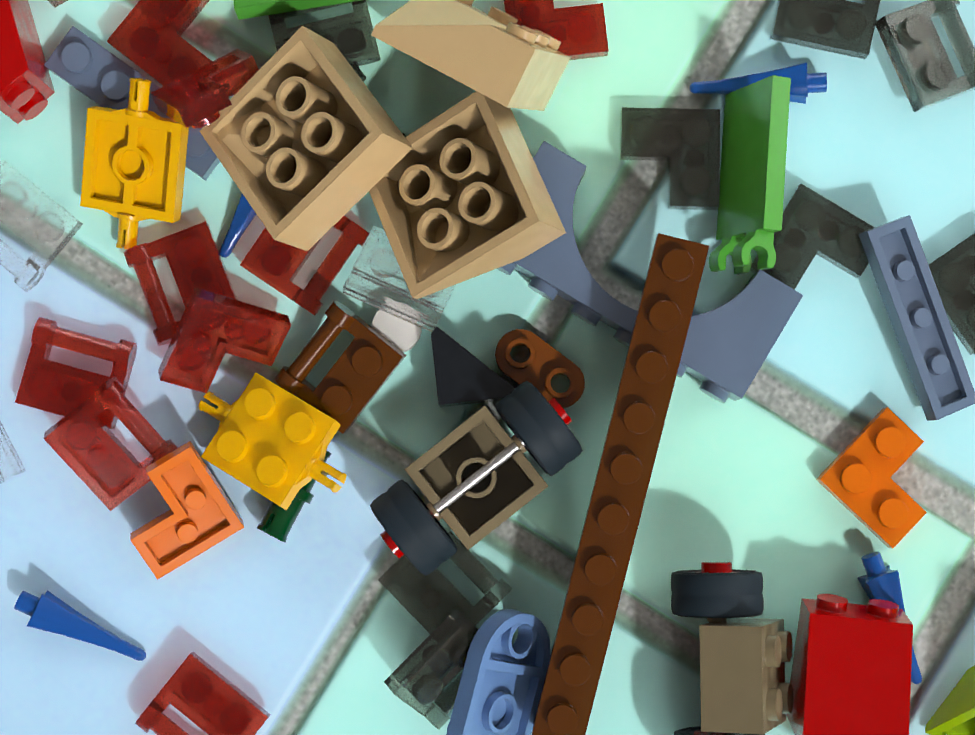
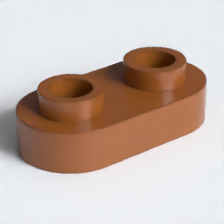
[495,329,585,409]

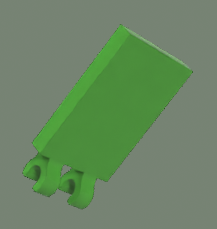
[709,75,791,275]

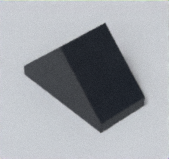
[431,327,515,407]

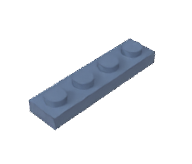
[44,26,220,181]
[858,215,975,421]

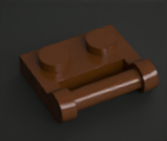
[274,300,407,434]

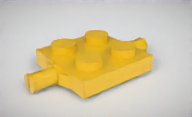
[80,78,189,250]
[199,373,347,510]

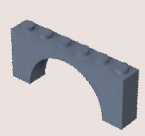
[497,141,803,404]

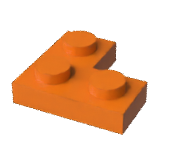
[816,407,927,549]
[130,441,244,580]

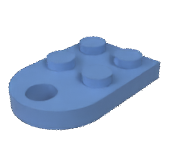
[446,609,551,735]

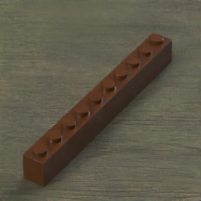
[532,233,709,735]

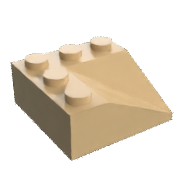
[371,0,571,111]
[199,26,413,251]
[369,91,566,299]

